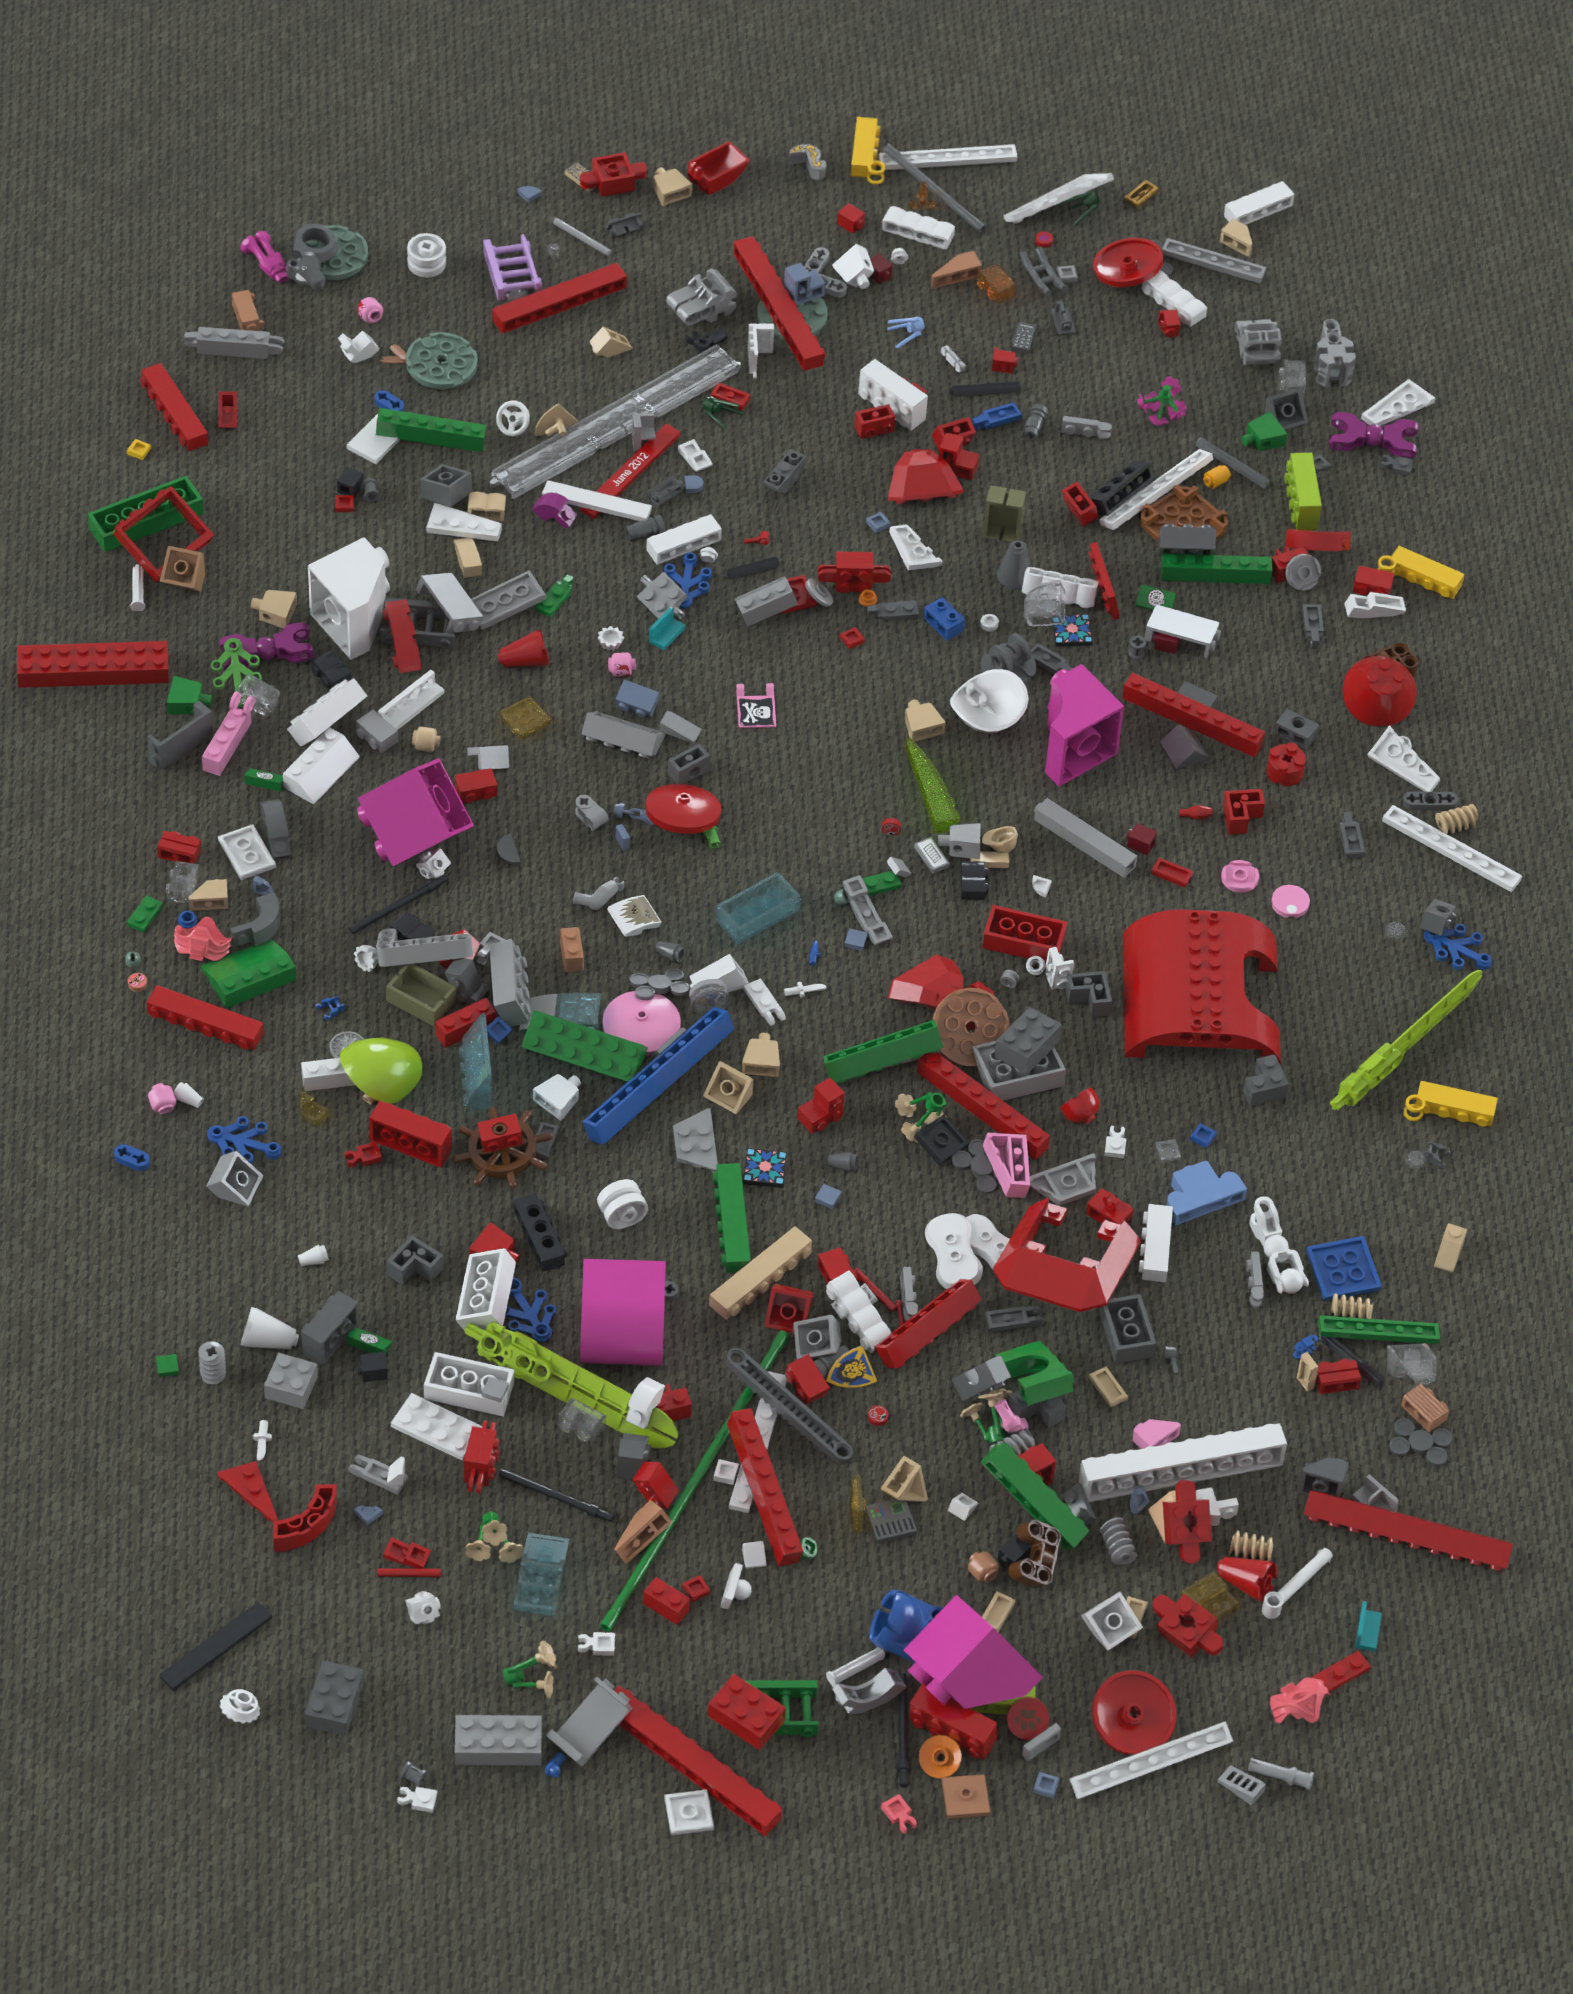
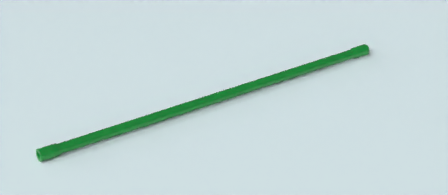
[600,1330,790,1632]

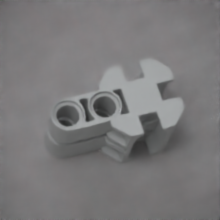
[666,269,737,326]
[1235,319,1281,365]
[1314,319,1356,387]

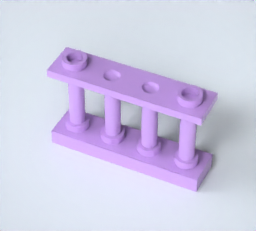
[483,234,542,301]

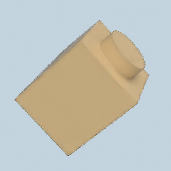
[1220,219,1252,257]
[589,327,633,358]
[189,879,228,911]
[1434,1223,1467,1272]

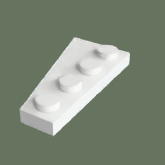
[1361,379,1435,426]
[1368,726,1440,792]

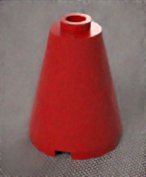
[497,629,550,667]
[1217,1557,1278,1602]

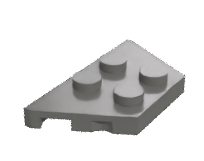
[673,1108,718,1173]
[1030,1153,1096,1206]

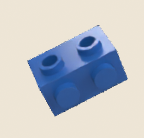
[924,598,965,641]

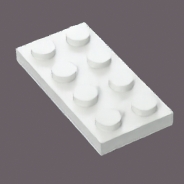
[391,1393,482,1461]

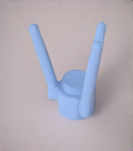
[887,316,924,348]

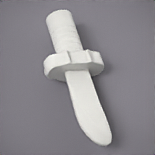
[784,982,826,998]
[253,1420,272,1461]

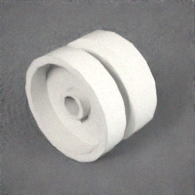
[407,233,446,277]
[597,1179,648,1229]

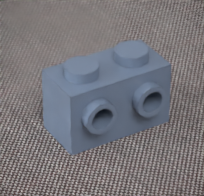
[616,680,659,718]

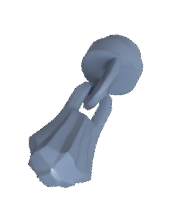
[614,803,654,825]

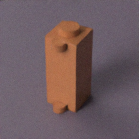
[232,290,265,331]

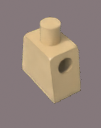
[654,168,692,206]
[251,590,297,628]
[905,699,945,742]
[742,1033,780,1077]

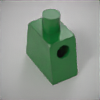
[1241,412,1287,451]
[167,676,212,714]

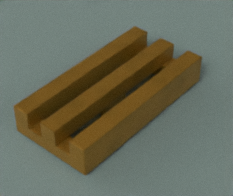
[1124,180,1159,209]

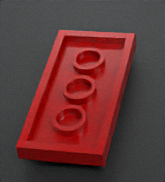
[1088,542,1120,620]

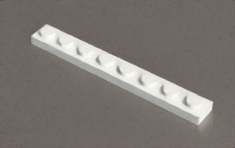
[879,145,1017,170]
[1099,449,1213,530]
[1382,805,1522,892]
[729,1371,787,1513]
[1070,1721,1233,1799]

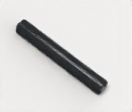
[951,381,1021,396]
[1319,1336,1385,1387]

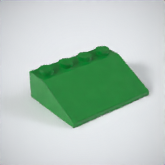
[200,939,296,1008]

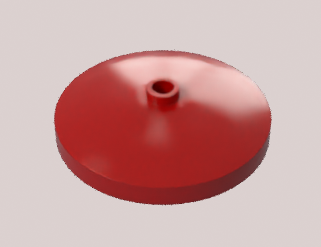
[1093,238,1163,287]
[645,784,721,834]
[1092,1670,1176,1756]

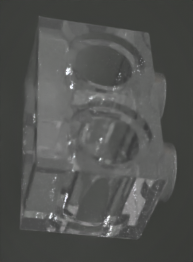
[237,674,281,716]
[166,861,200,905]

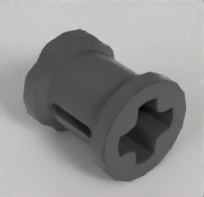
[361,478,380,502]
[1128,636,1146,659]
[400,1761,429,1787]

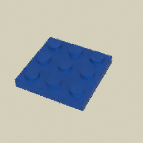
[1306,1236,1382,1302]

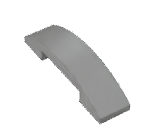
[843,875,893,945]

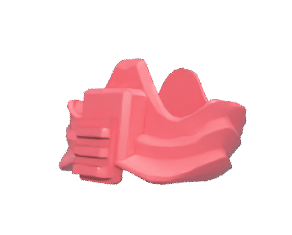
[174,917,232,961]
[1270,1677,1331,1723]

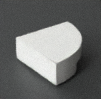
[1032,875,1052,898]

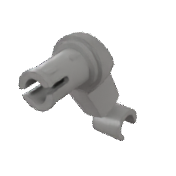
[573,877,624,910]

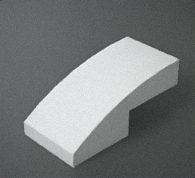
[678,439,713,472]

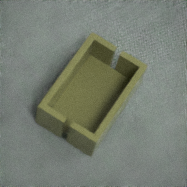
[983,485,1026,542]
[386,964,457,1027]

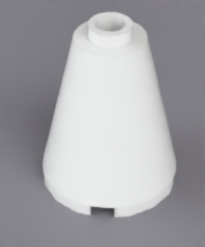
[241,1307,299,1349]

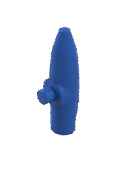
[809,940,821,966]

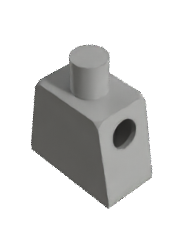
[938,823,981,859]

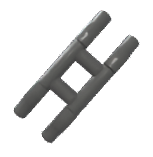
[1019,247,1068,297]

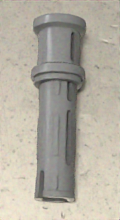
[1248,1758,1314,1791]

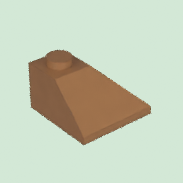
[160,546,205,592]

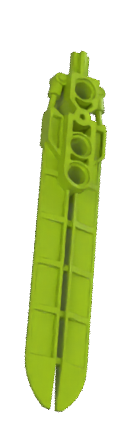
[1330,970,1483,1110]
[464,1322,678,1448]

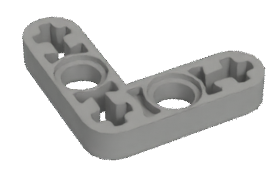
[804,247,847,297]

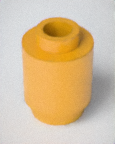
[1203,465,1231,489]

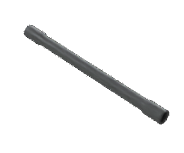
[883,144,986,234]

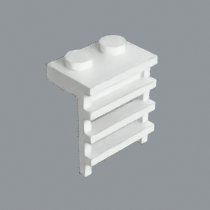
[748,324,774,379]

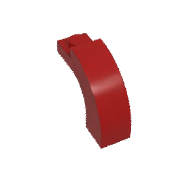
[1286,529,1351,551]

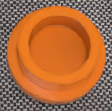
[859,590,877,607]

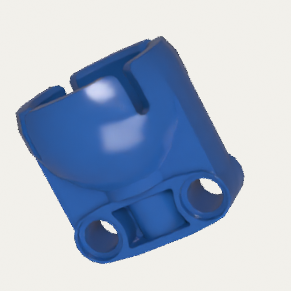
[869,1589,943,1663]

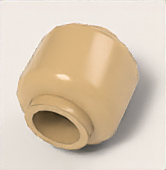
[412,727,440,752]

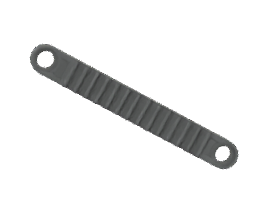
[725,1348,853,1465]

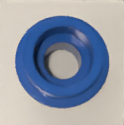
[178,911,197,929]

